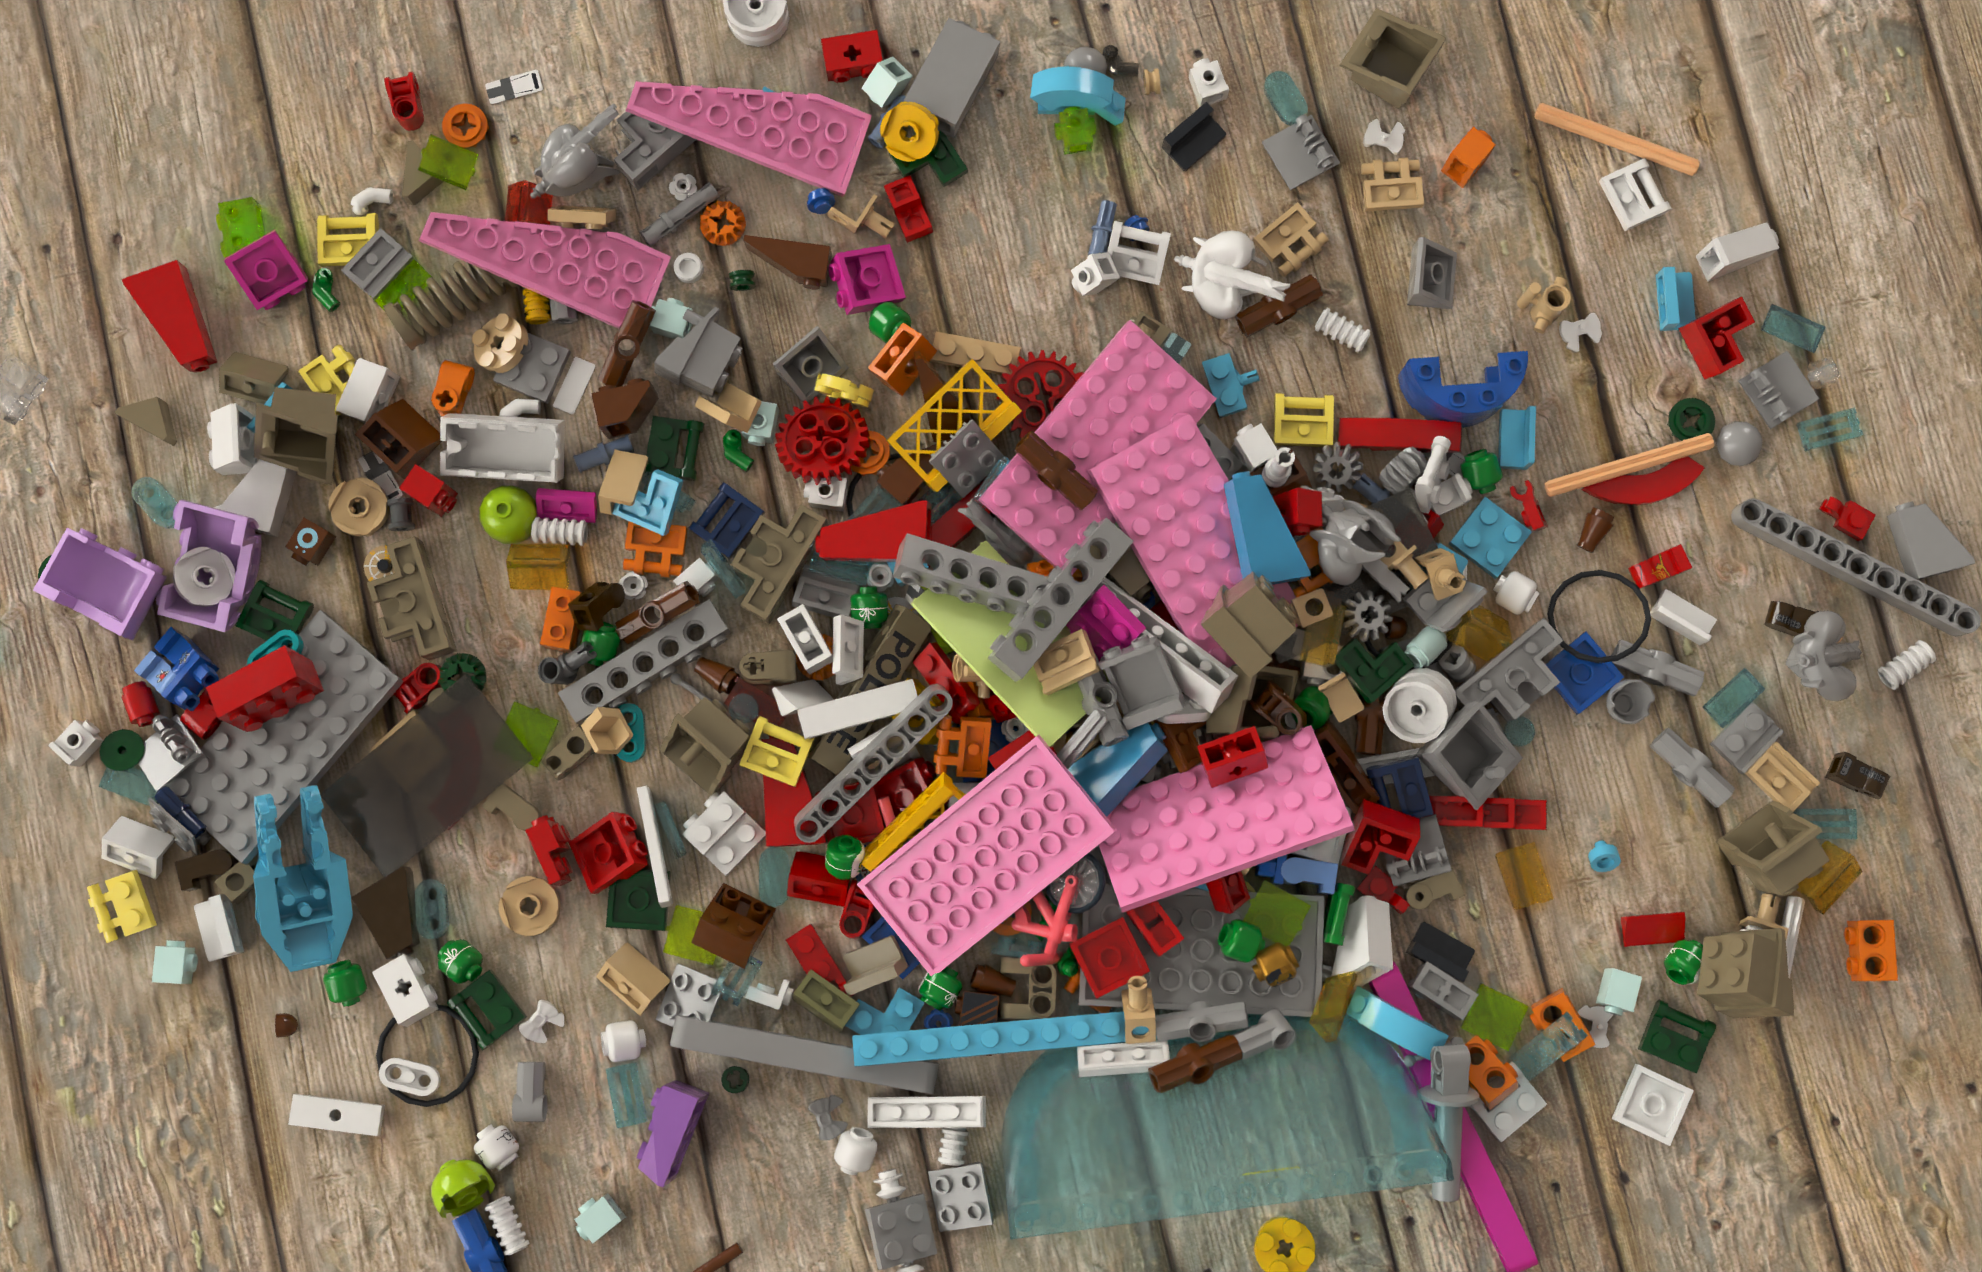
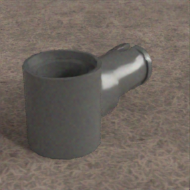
[538,641,597,685]

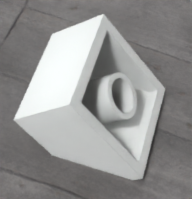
[207,403,257,475]

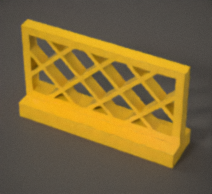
[886,359,1022,492]
[862,772,966,872]

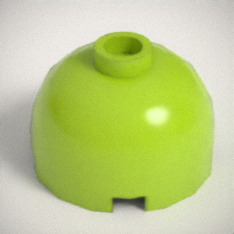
[479,485,537,544]
[431,1159,495,1218]

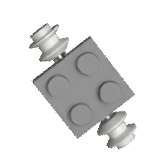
[865,1169,937,1272]

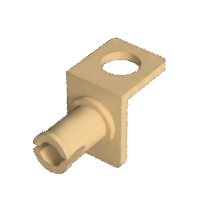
[827,194,895,239]
[1380,541,1429,589]
[1415,548,1466,600]
[1290,588,1333,628]
[1318,672,1364,723]
[1739,894,1789,939]
[1121,976,1156,1044]

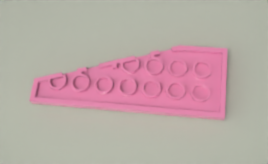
[625,81,872,197]
[419,212,671,329]

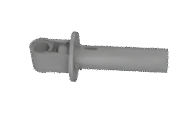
[1420,1044,1479,1202]

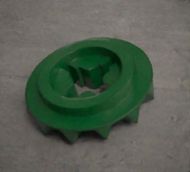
[1667,398,1715,441]
[438,653,487,701]

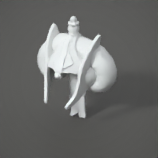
[1174,230,1290,319]

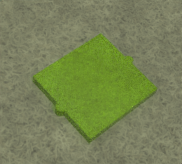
[418,134,478,190]
[493,701,559,768]
[1243,880,1311,947]
[663,905,716,966]
[1460,983,1529,1051]

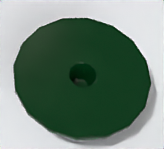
[99,729,145,771]

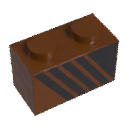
[953,990,1000,1056]

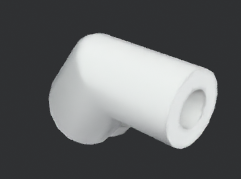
[351,187,393,215]
[499,399,541,417]

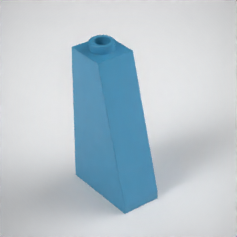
[1224,471,1311,585]
[1068,722,1168,817]

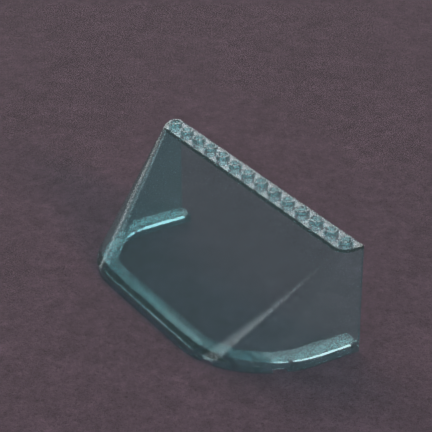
[1001,1002,1454,1240]

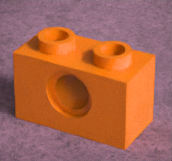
[868,323,937,396]

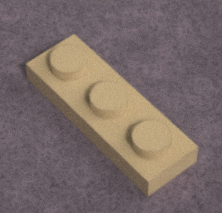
[930,331,1021,375]

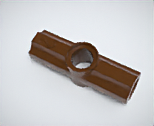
[1235,274,1323,338]
[597,300,656,387]
[1013,431,1098,510]
[615,581,700,644]
[1354,690,1387,755]
[1148,1034,1242,1093]

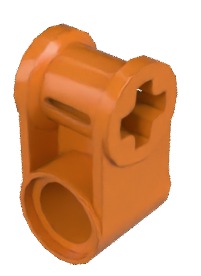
[431,360,475,417]

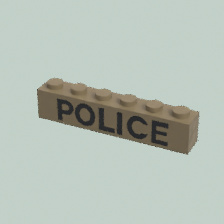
[808,604,932,775]

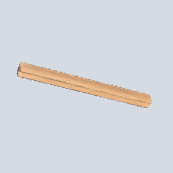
[1534,103,1700,176]
[1545,433,1714,497]

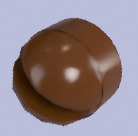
[1384,616,1408,639]
[275,1013,298,1038]

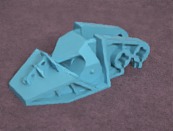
[253,785,353,972]

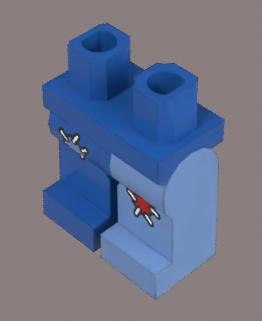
[134,627,220,711]
[1255,855,1338,895]

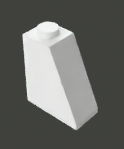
[1696,222,1779,282]
[218,459,296,537]
[1331,895,1393,990]

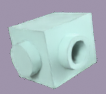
[862,57,913,108]
[650,298,693,339]
[742,401,779,446]
[152,940,198,984]
[1596,968,1642,1016]
[574,1193,626,1244]

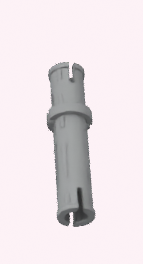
[640,182,720,247]

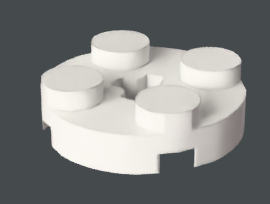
[173,547,236,607]

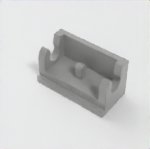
[1407,961,1479,1020]

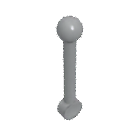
[671,673,723,705]
[1404,1037,1463,1067]

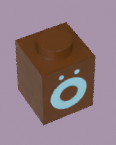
[285,517,337,566]

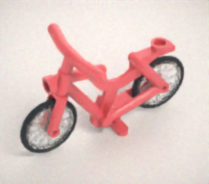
[1012,853,1105,967]

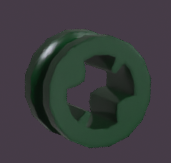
[729,270,756,291]
[721,1066,750,1093]

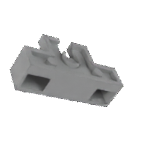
[614,82,704,190]
[1455,618,1563,723]

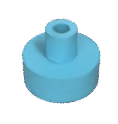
[1588,841,1621,872]

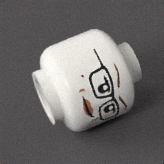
[474,1124,519,1171]

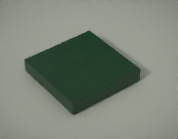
[606,870,671,931]

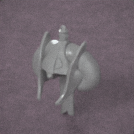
[530,104,620,199]
[958,499,1045,570]
[1309,500,1410,603]
[1786,610,1862,701]

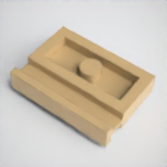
[1033,629,1101,695]
[1744,741,1820,812]

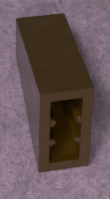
[351,866,420,959]

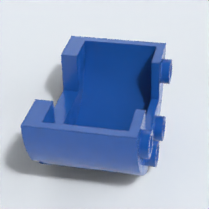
[1398,351,1528,428]

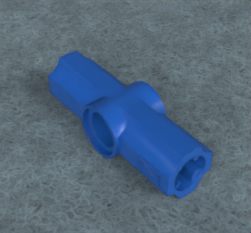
[452,1208,508,1272]

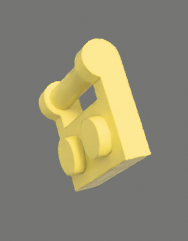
[317,213,379,267]
[1274,393,1334,447]
[739,716,815,787]

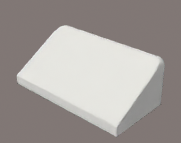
[772,680,834,716]

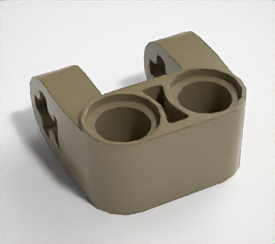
[739,650,797,686]
[998,957,1057,1019]

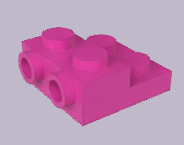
[224,230,308,310]
[828,244,906,315]
[1066,585,1146,661]

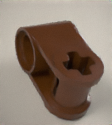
[1249,680,1307,735]

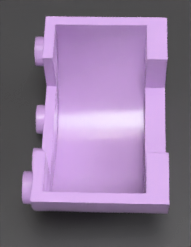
[156,500,262,632]
[33,528,167,640]

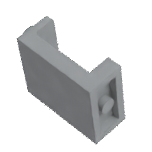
[1099,635,1185,730]

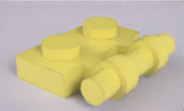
[298,345,355,416]
[87,870,157,943]

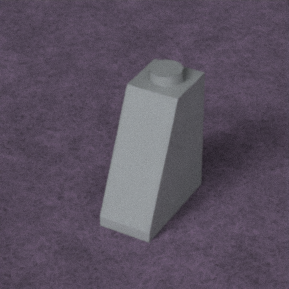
[1887,501,1975,580]

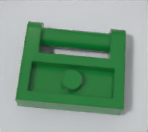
[1323,883,1355,946]

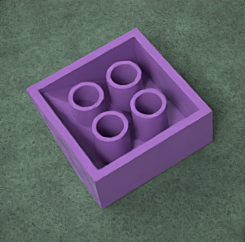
[637,1080,709,1187]

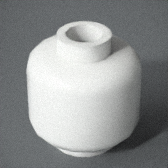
[1493,571,1540,615]
[601,1020,646,1062]
[834,1127,877,1175]

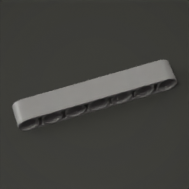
[794,684,953,843]

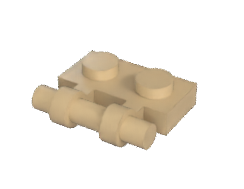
[1361,157,1424,212]
[1253,202,1329,277]

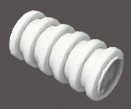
[1315,307,1371,353]
[531,517,588,546]
[1878,640,1936,690]
[938,1127,969,1166]
[485,1196,530,1256]

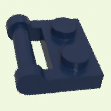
[688,482,765,559]
[1366,755,1434,818]

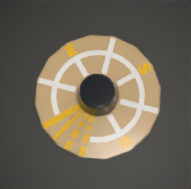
[363,545,395,582]

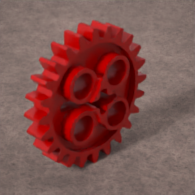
[995,350,1084,440]
[775,396,870,485]

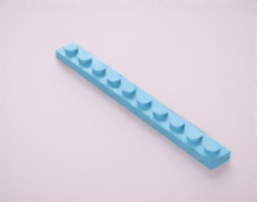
[852,1011,1157,1067]

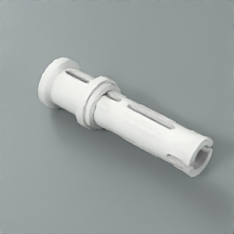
[1262,447,1295,488]

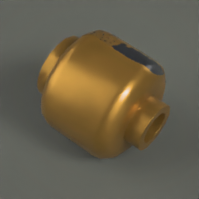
[1252,942,1300,987]

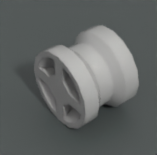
[1439,645,1476,682]

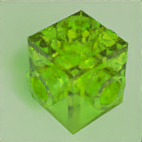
[1054,106,1096,155]

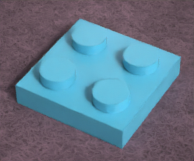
[1449,497,1532,579]

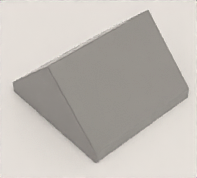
[1407,237,1457,309]
[773,326,849,403]

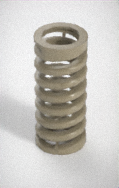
[383,261,517,351]

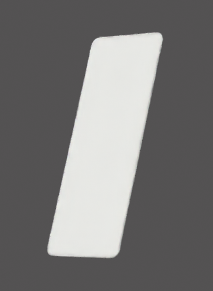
[553,357,595,414]

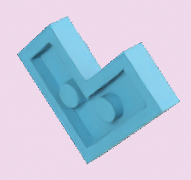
[612,469,684,536]
[845,987,925,1035]

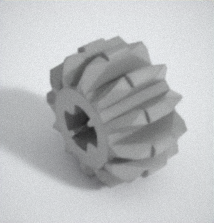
[1313,442,1364,493]
[1379,447,1428,496]
[1341,591,1393,642]

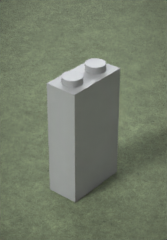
[904,18,1000,138]

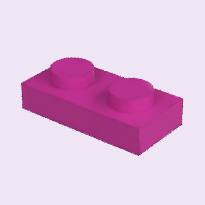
[536,488,597,523]

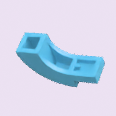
[1030,66,1126,126]
[1344,986,1449,1060]

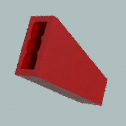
[122,260,217,373]
[815,500,932,562]
[761,735,828,847]

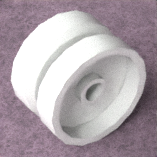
[723,0,790,47]
[1383,668,1457,743]

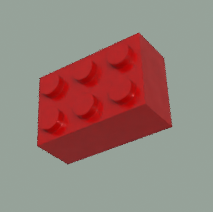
[206,645,324,732]

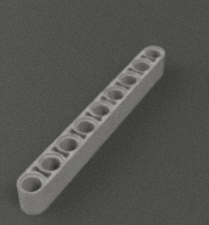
[1731,498,1981,637]
[670,1015,940,1094]

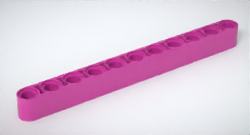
[1368,961,1539,1272]

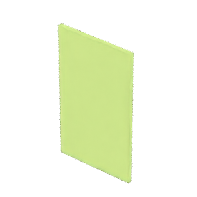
[911,541,1110,747]

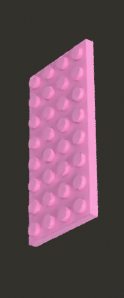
[978,320,1217,575]
[1087,413,1298,668]
[1099,725,1354,913]
[857,735,1117,976]

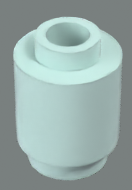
[1405,626,1447,669]

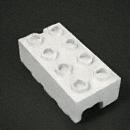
[440,413,565,483]

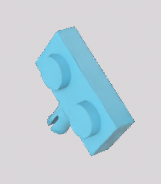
[1202,353,1260,418]

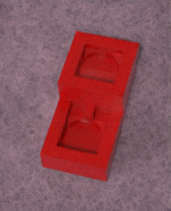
[884,175,933,243]

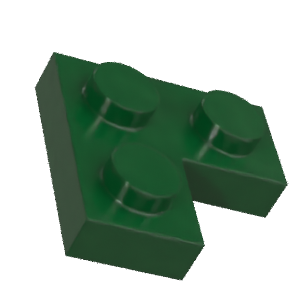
[889,130,968,187]
[1331,638,1414,703]

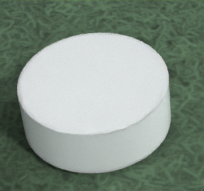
[674,253,704,283]

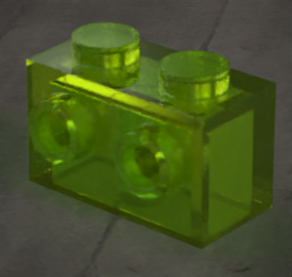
[216,197,265,258]

